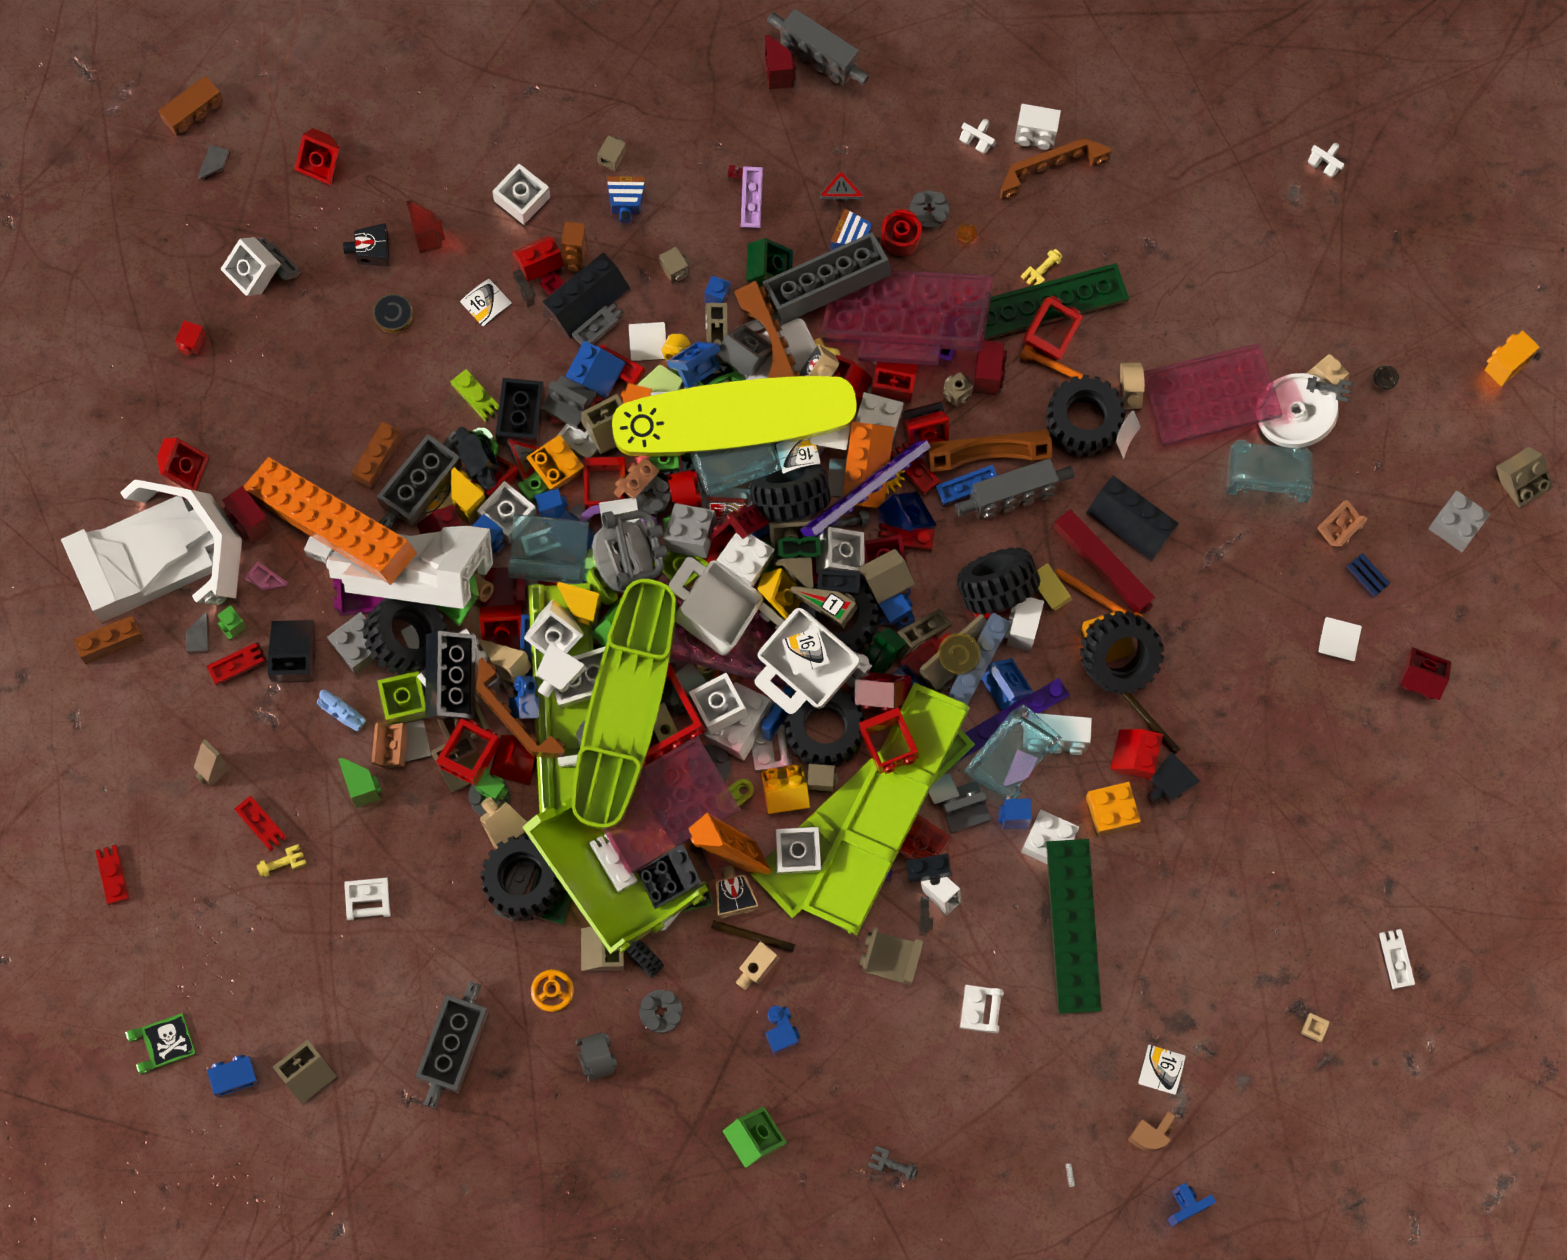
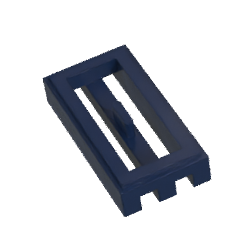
[1346,553,1390,597]

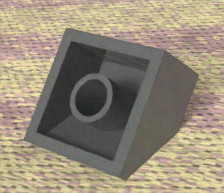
[717,324,772,377]

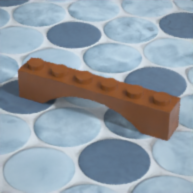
[734,280,801,378]
[927,430,1052,472]

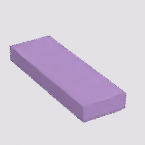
[741,166,763,228]

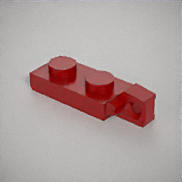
[899,633,951,675]

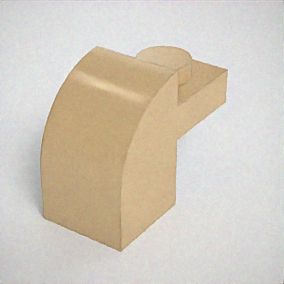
[1120,363,1144,409]

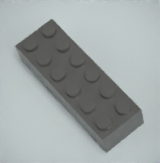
[763,232,892,324]

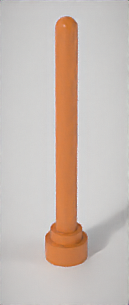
[1020,343,1111,388]
[1054,568,1143,618]

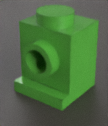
[650,456,680,472]
[517,472,550,504]
[217,605,247,640]
[474,768,509,804]

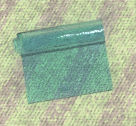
[508,514,589,584]

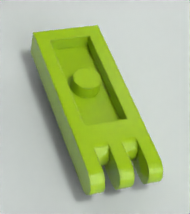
[450,369,499,422]

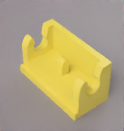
[1037,563,1072,611]

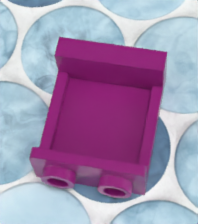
[333,578,385,616]

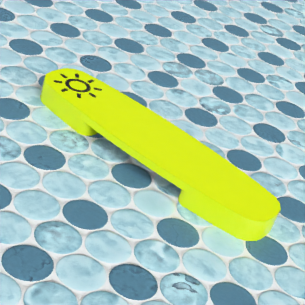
[612,376,856,457]

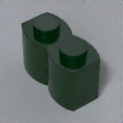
[778,536,821,559]

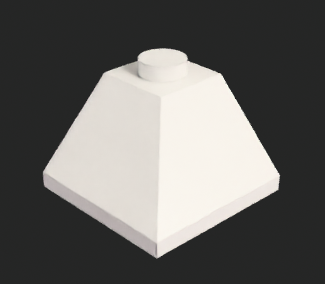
[524,599,584,654]

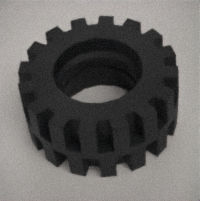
[625,940,664,978]

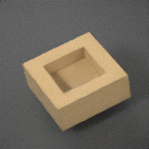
[1301,1013,1330,1043]

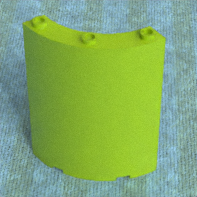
[522,788,709,954]

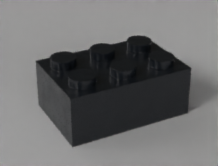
[495,378,545,446]

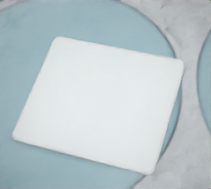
[929,773,960,804]

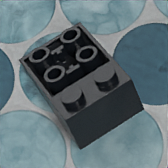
[268,620,314,682]
[637,841,715,909]

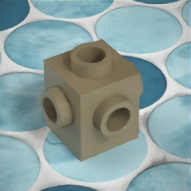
[943,372,973,407]

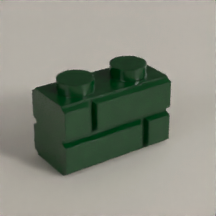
[862,628,906,673]

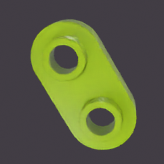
[586,566,618,605]
[716,779,754,814]

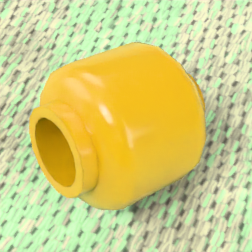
[661,334,691,361]

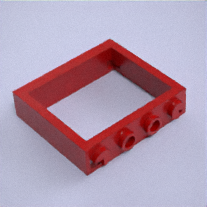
[642,664,707,770]

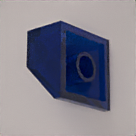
[878,491,937,531]

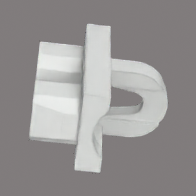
[959,119,997,155]
[1308,143,1344,178]

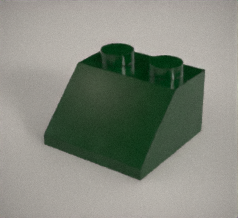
[746,238,793,286]

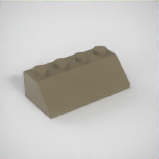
[919,614,987,694]

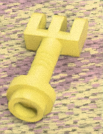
[1021,249,1063,285]
[256,844,307,877]

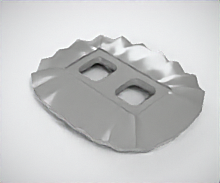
[592,521,655,592]

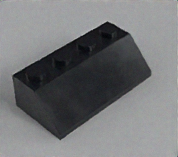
[542,252,631,339]
[1086,475,1179,562]
[425,631,476,720]

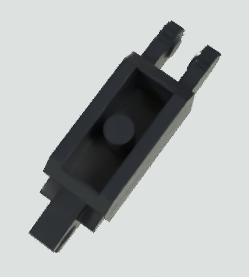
[456,427,500,491]

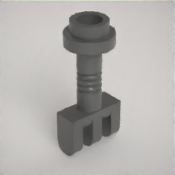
[1306,376,1354,402]
[827,510,870,528]
[868,1146,919,1180]

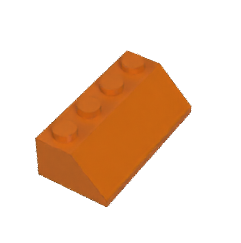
[842,421,895,508]
[688,813,772,874]

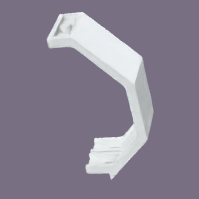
[120,480,242,605]

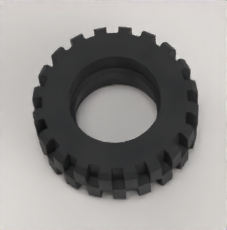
[1046,375,1126,457]
[749,464,831,522]
[957,547,1041,614]
[799,583,880,652]
[363,598,447,675]
[1080,611,1164,695]
[785,688,865,767]
[480,835,565,921]

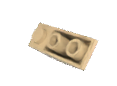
[478,639,532,683]

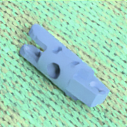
[317,689,366,731]

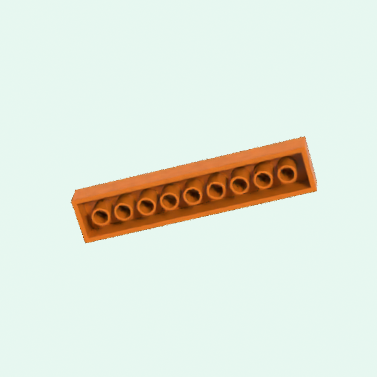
[243,457,417,585]

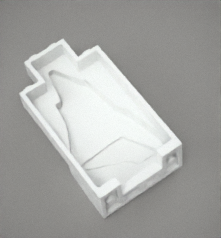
[61,496,215,623]
[326,526,493,609]

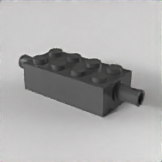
[767,8,870,86]
[377,431,462,529]
[955,459,1075,520]
[415,981,489,1109]

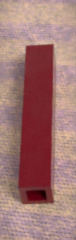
[1053,509,1155,614]

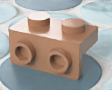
[613,457,659,499]
[1317,500,1368,547]
[372,723,408,768]

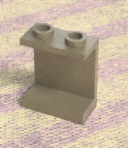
[859,927,924,986]

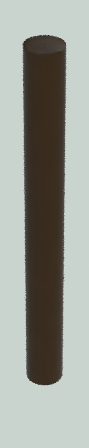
[1121,691,1181,755]
[711,920,795,953]

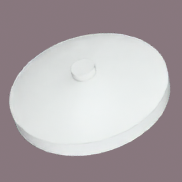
[1256,373,1339,448]

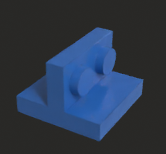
[666,341,721,388]
[982,658,1034,711]
[1168,1183,1216,1227]

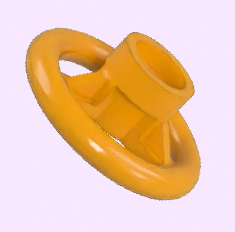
[531,969,574,1012]

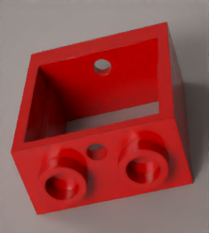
[1022,296,1083,361]
[584,457,626,510]
[859,707,919,774]
[436,718,501,786]

